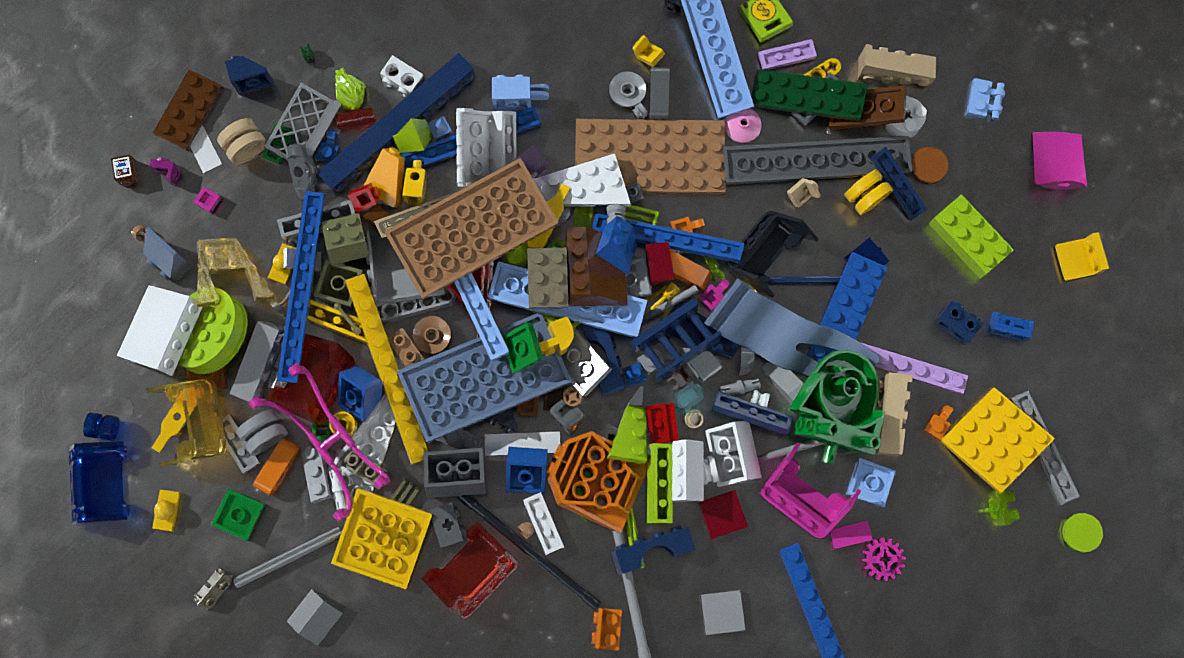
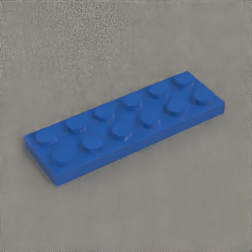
[806,252,888,362]

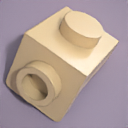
[787,178,821,208]

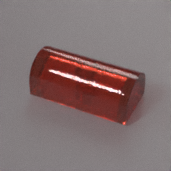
[335,107,376,129]

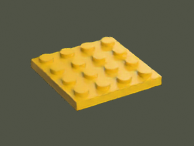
[941,387,1055,495]
[331,488,432,589]

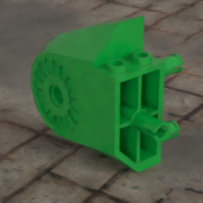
[789,350,885,465]

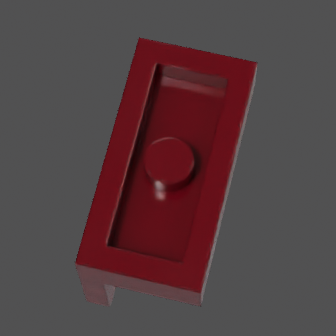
[645,242,674,286]

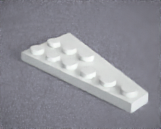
[533,154,631,207]
[327,394,396,501]

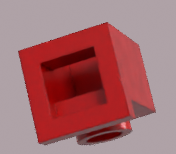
[348,183,380,212]

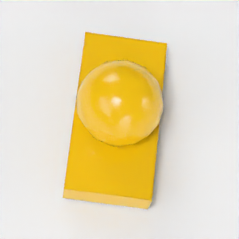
[267,243,296,285]
[152,489,181,532]

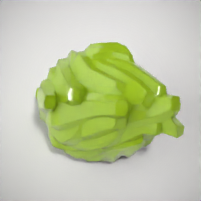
[335,68,366,111]

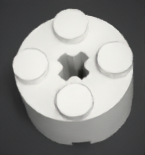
[885,96,927,138]

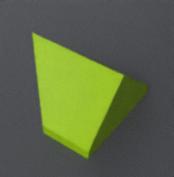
[393,118,432,153]

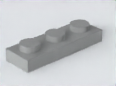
[213,414,261,474]
[301,444,332,504]

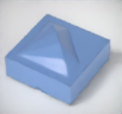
[428,115,452,141]

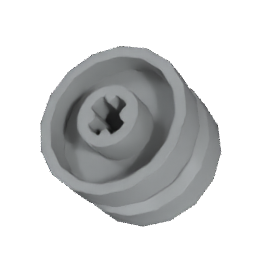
[236,409,288,456]

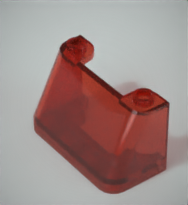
[266,333,354,425]
[421,521,518,619]

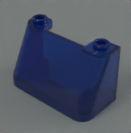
[69,441,130,526]

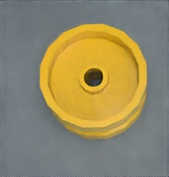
[844,169,894,216]

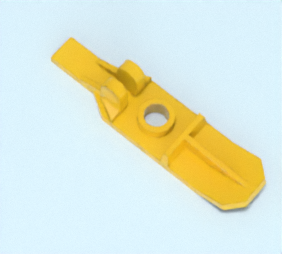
[527,184,570,248]
[151,382,205,453]

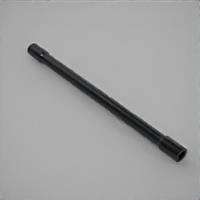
[457,495,601,611]

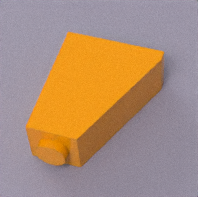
[363,147,405,208]

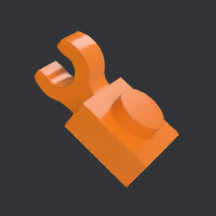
[670,216,705,233]
[923,405,953,441]

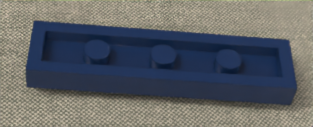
[869,147,927,220]

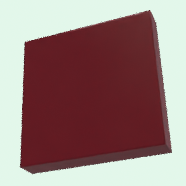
[698,490,748,539]

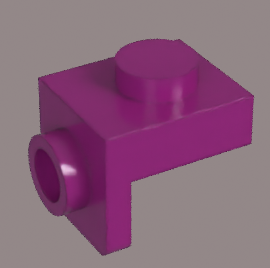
[150,157,180,185]

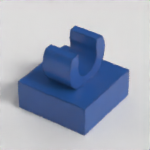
[622,362,647,387]

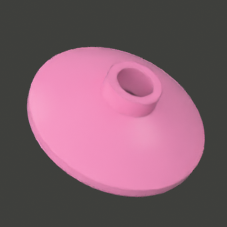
[725,109,762,143]

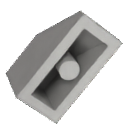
[679,348,722,383]

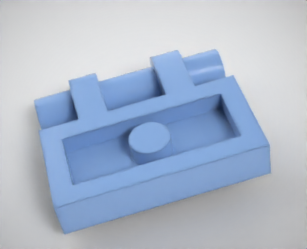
[966,78,1006,120]

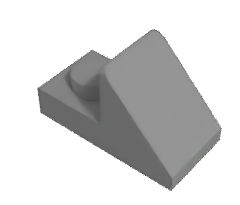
[637,339,677,375]

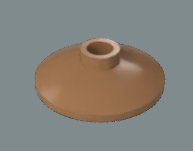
[412,316,451,354]

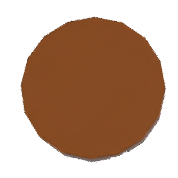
[911,147,948,184]

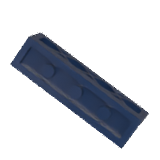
[712,392,792,435]

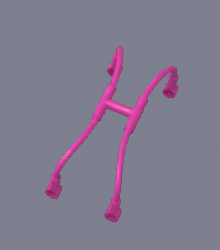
[248,363,390,522]

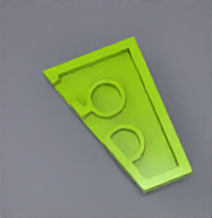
[607,405,647,464]

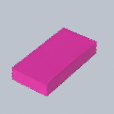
[829,521,873,549]

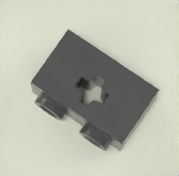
[429,503,467,549]

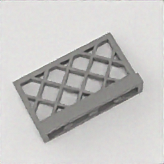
[264,83,341,170]

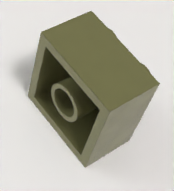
[321,213,369,265]
[314,260,366,311]

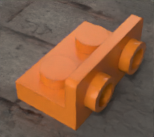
[591,608,622,650]

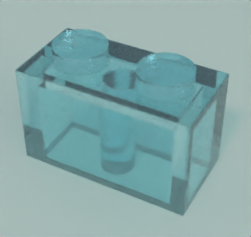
[671,382,704,416]

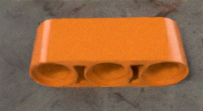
[670,250,712,291]
[253,438,301,496]

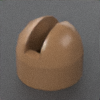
[132,225,147,242]
[517,522,534,540]

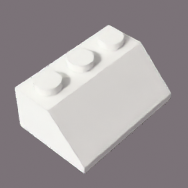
[705,421,762,487]
[672,440,704,503]

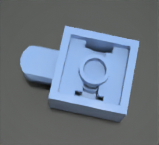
[492,75,549,111]

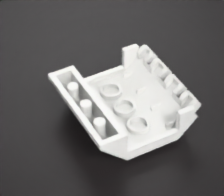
[456,108,516,187]

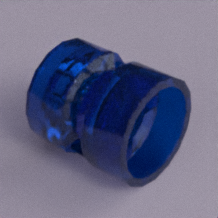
[83,412,120,441]

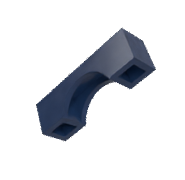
[581,324,627,397]
[611,525,696,575]

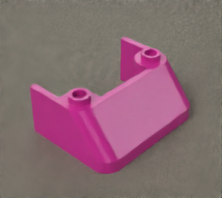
[761,442,861,538]

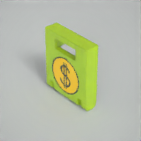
[738,0,793,43]

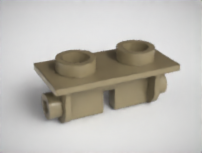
[194,568,234,610]

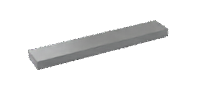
[1010,390,1080,505]

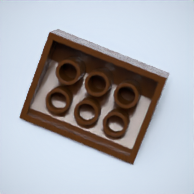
[565,227,628,306]

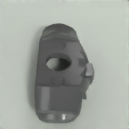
[287,144,317,199]

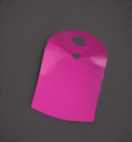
[1033,132,1087,190]

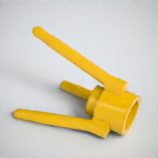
[644,283,682,321]

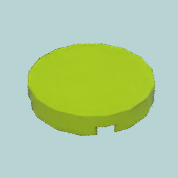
[1062,513,1103,552]

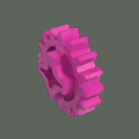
[862,538,906,581]

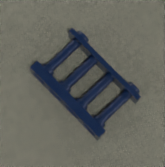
[631,298,722,383]

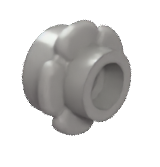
[633,102,649,120]

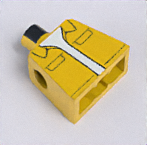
[402,160,428,207]

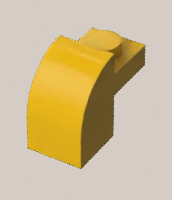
[539,316,574,356]

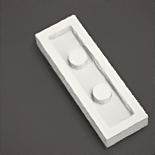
[523,492,564,555]

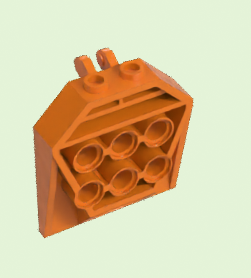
[547,431,647,534]

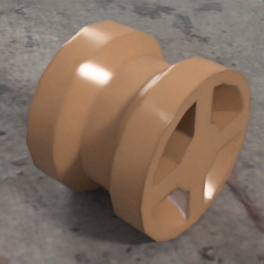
[563,387,582,408]

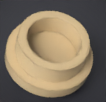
[685,409,704,428]

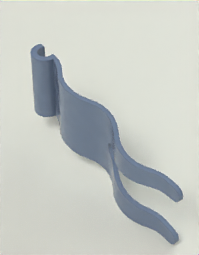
[704,279,879,376]

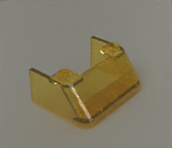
[146,379,227,467]

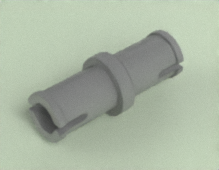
[720,377,761,396]

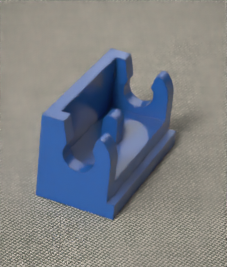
[988,312,1034,341]

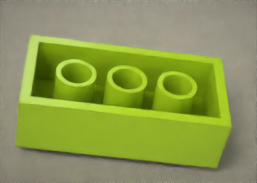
[929,194,1014,279]

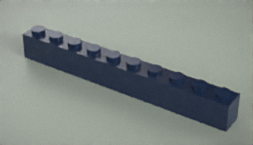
[317,53,475,194]

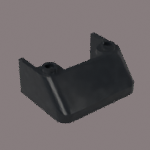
[725,211,819,298]

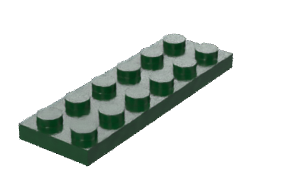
[751,69,868,122]

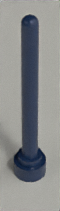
[768,276,841,284]

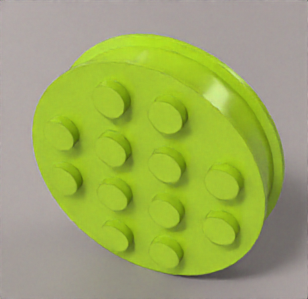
[178,287,247,374]

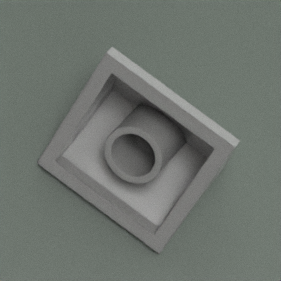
[287,589,343,646]

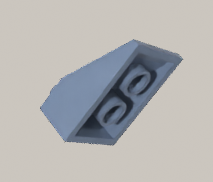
[143,227,192,282]

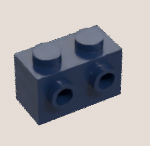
[934,301,983,345]

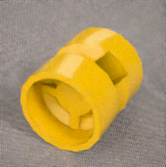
[329,411,359,439]

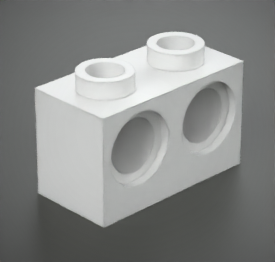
[380,55,425,97]

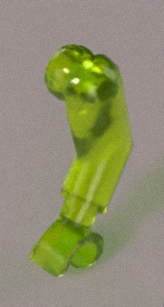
[705,256,725,282]

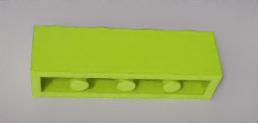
[647,443,673,524]

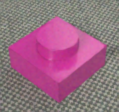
[194,187,221,213]

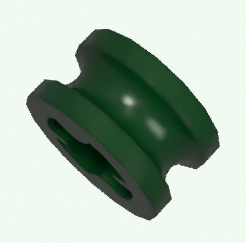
[300,44,315,62]

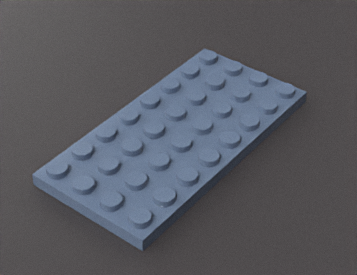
[397,313,572,443]

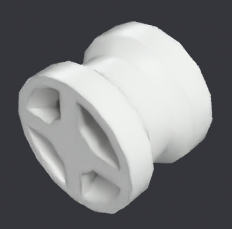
[751,390,770,408]

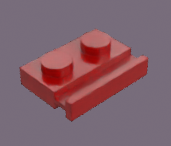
[646,403,679,444]

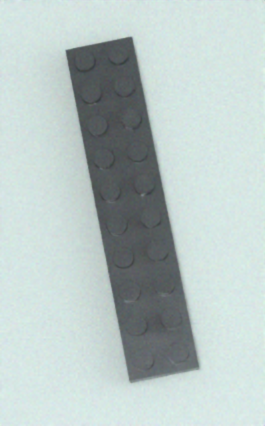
[723,136,913,185]

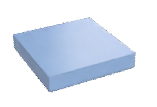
[846,458,896,508]

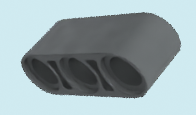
[649,67,670,120]

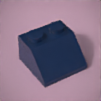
[225,56,275,95]

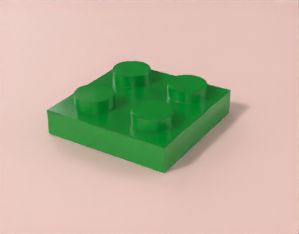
[502,322,544,374]
[211,489,265,541]

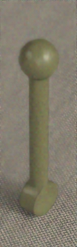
[334,302,361,335]

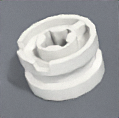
[703,455,718,485]

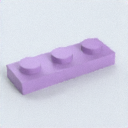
[758,39,817,70]

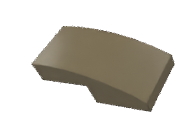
[341,449,387,487]

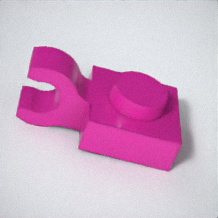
[698,279,730,311]

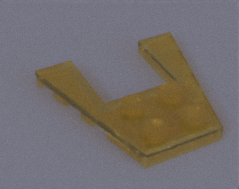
[197,238,275,307]

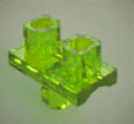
[984,491,1020,526]

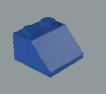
[596,216,637,274]
[337,365,383,422]
[506,447,548,494]

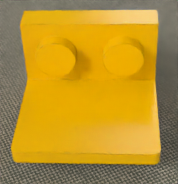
[1055,232,1109,281]

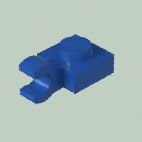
[316,130,340,164]

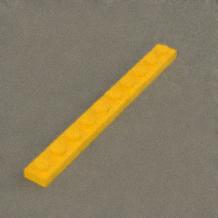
[345,274,428,464]

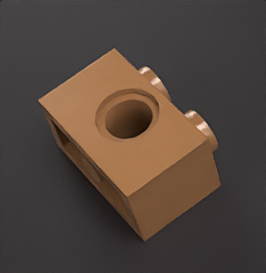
[388,328,424,367]

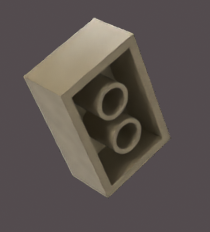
[527,248,568,309]

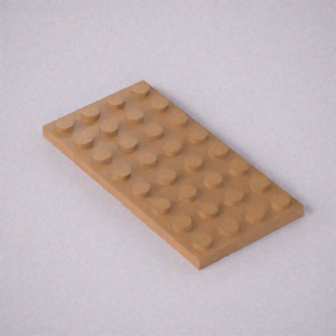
[575,119,725,194]
[384,158,559,300]

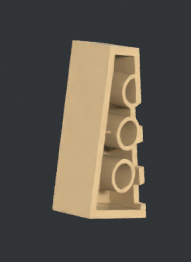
[858,44,936,86]
[875,372,913,457]

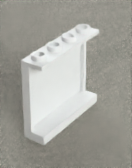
[117,285,204,376]

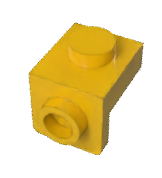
[632,35,665,67]

